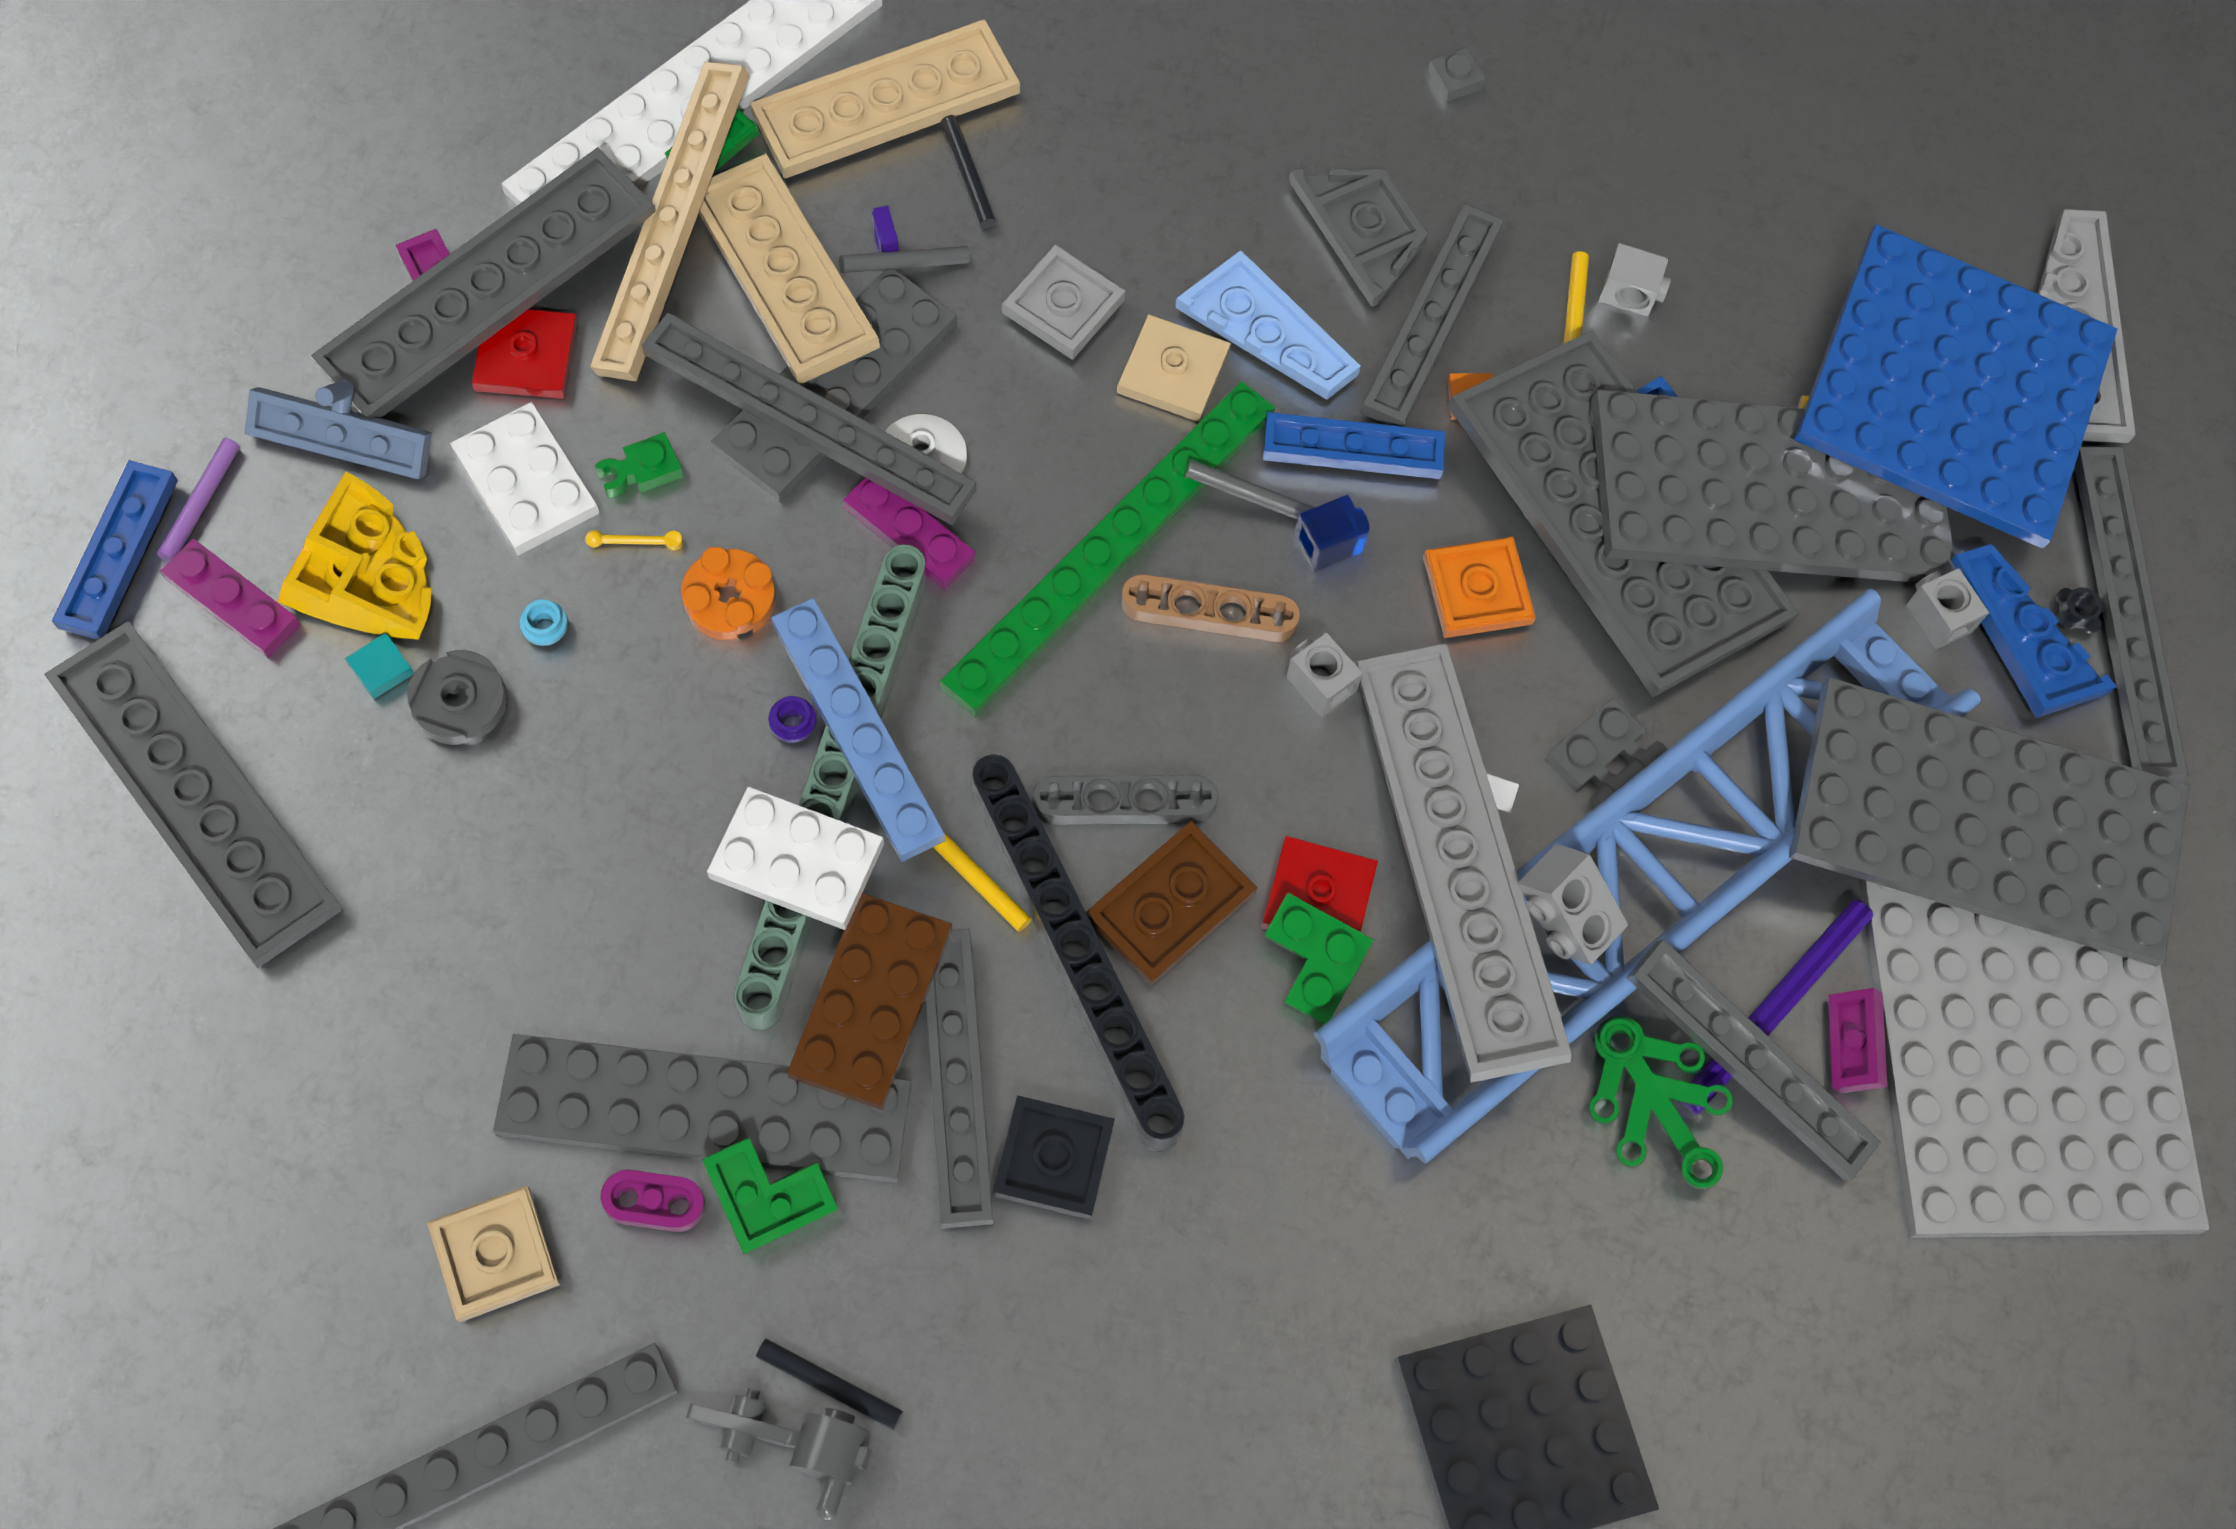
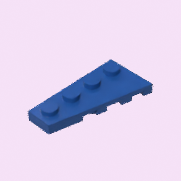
[1951,544,2117,718]

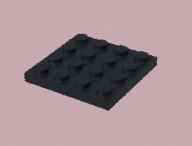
[1394,1305,1659,1529]

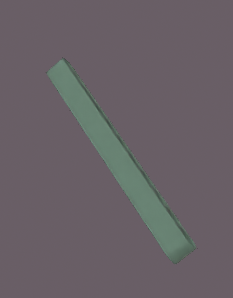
[734,544,926,1030]

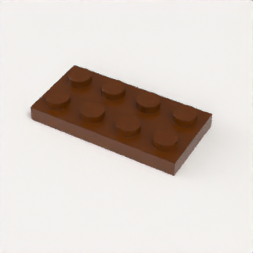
[787,893,953,1110]

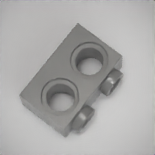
[1518,844,1629,965]

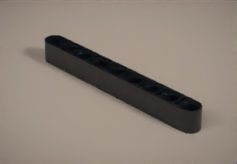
[972,754,1185,1152]

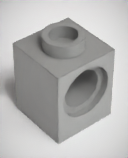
[1598,243,1671,317]
[1906,568,1989,650]
[1286,633,1363,718]

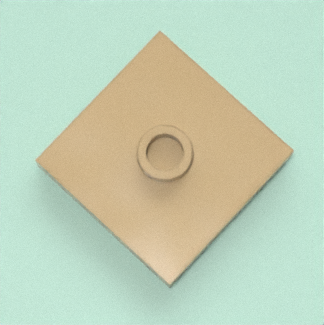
[1117,314,1231,422]
[427,1186,560,1323]

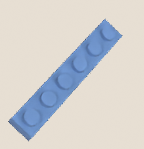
[771,598,945,862]

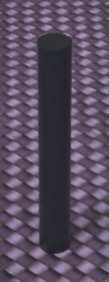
[940,115,996,229]
[756,1338,904,1430]

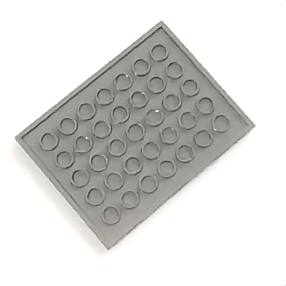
[1859,879,2210,1238]

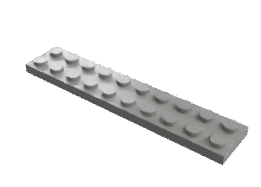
[1356,643,1572,1083]

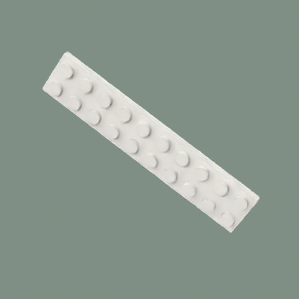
[501,0,882,205]

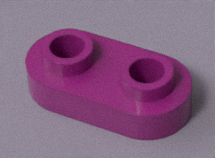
[600,1170,705,1232]

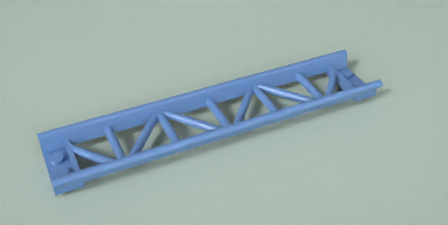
[1314,589,1981,1164]

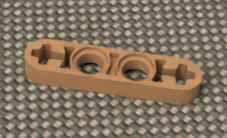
[1121,574,1300,642]

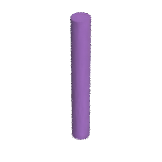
[157,438,240,562]

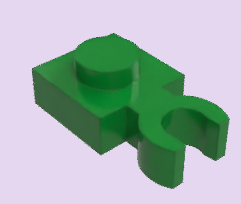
[595,432,683,498]

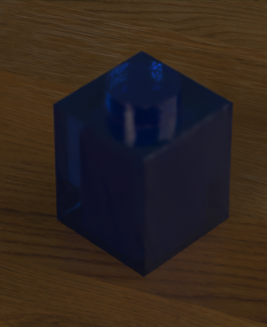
[1294,494,1370,572]

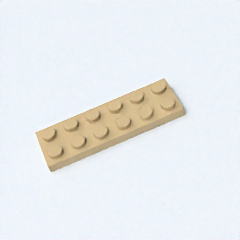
[750,19,1020,179]
[699,154,880,385]

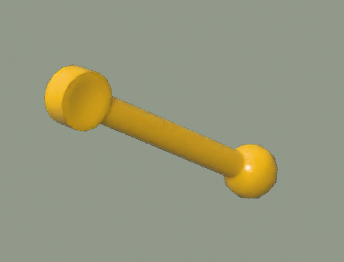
[585,530,683,551]

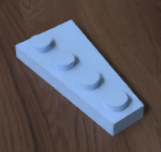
[1175,250,1361,400]

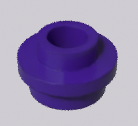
[768,696,816,743]

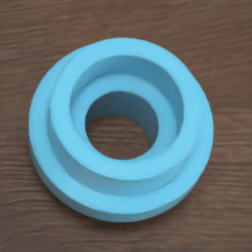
[519,599,568,646]

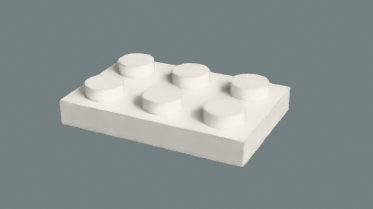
[450,402,600,556]
[707,787,884,930]

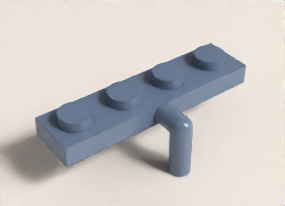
[245,380,432,480]

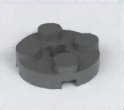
[407,650,507,745]

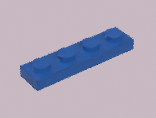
[1262,412,1445,479]
[52,460,178,640]

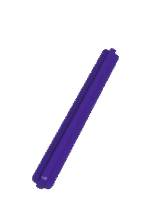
[1681,899,1873,1114]

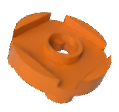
[681,547,776,640]

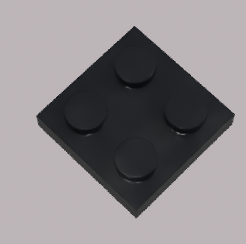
[993,1095,1115,1220]

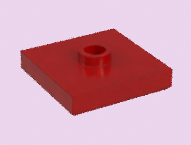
[472,310,578,399]
[1261,836,1378,932]

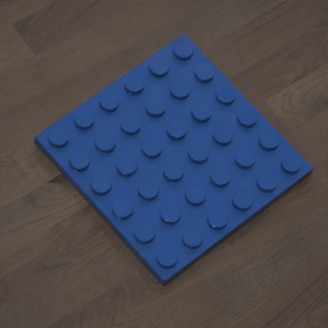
[1794,224,2118,549]

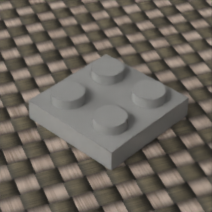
[1002,244,1126,360]

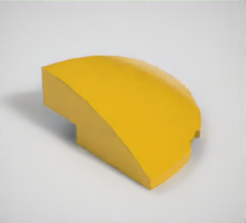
[277,471,432,640]

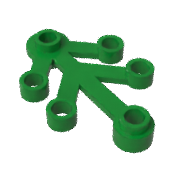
[1589,1016,1733,1190]

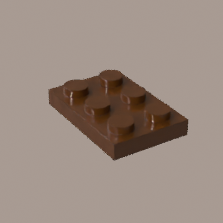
[1086,821,1258,987]

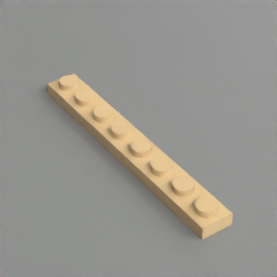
[590,61,749,381]

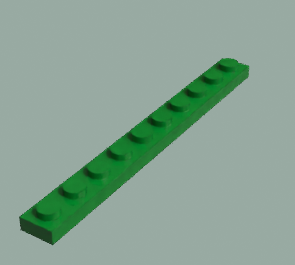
[940,381,1275,717]

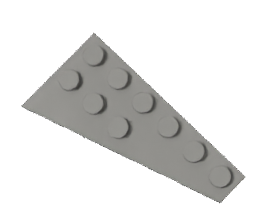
[2037,209,2136,443]

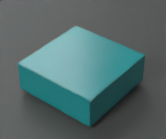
[345,633,414,700]

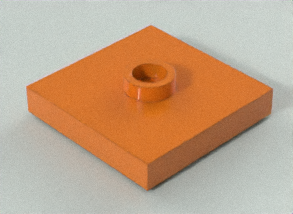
[1423,537,1536,638]

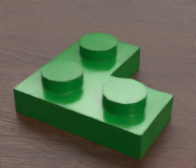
[1264,893,1374,1025]
[701,1137,838,1254]

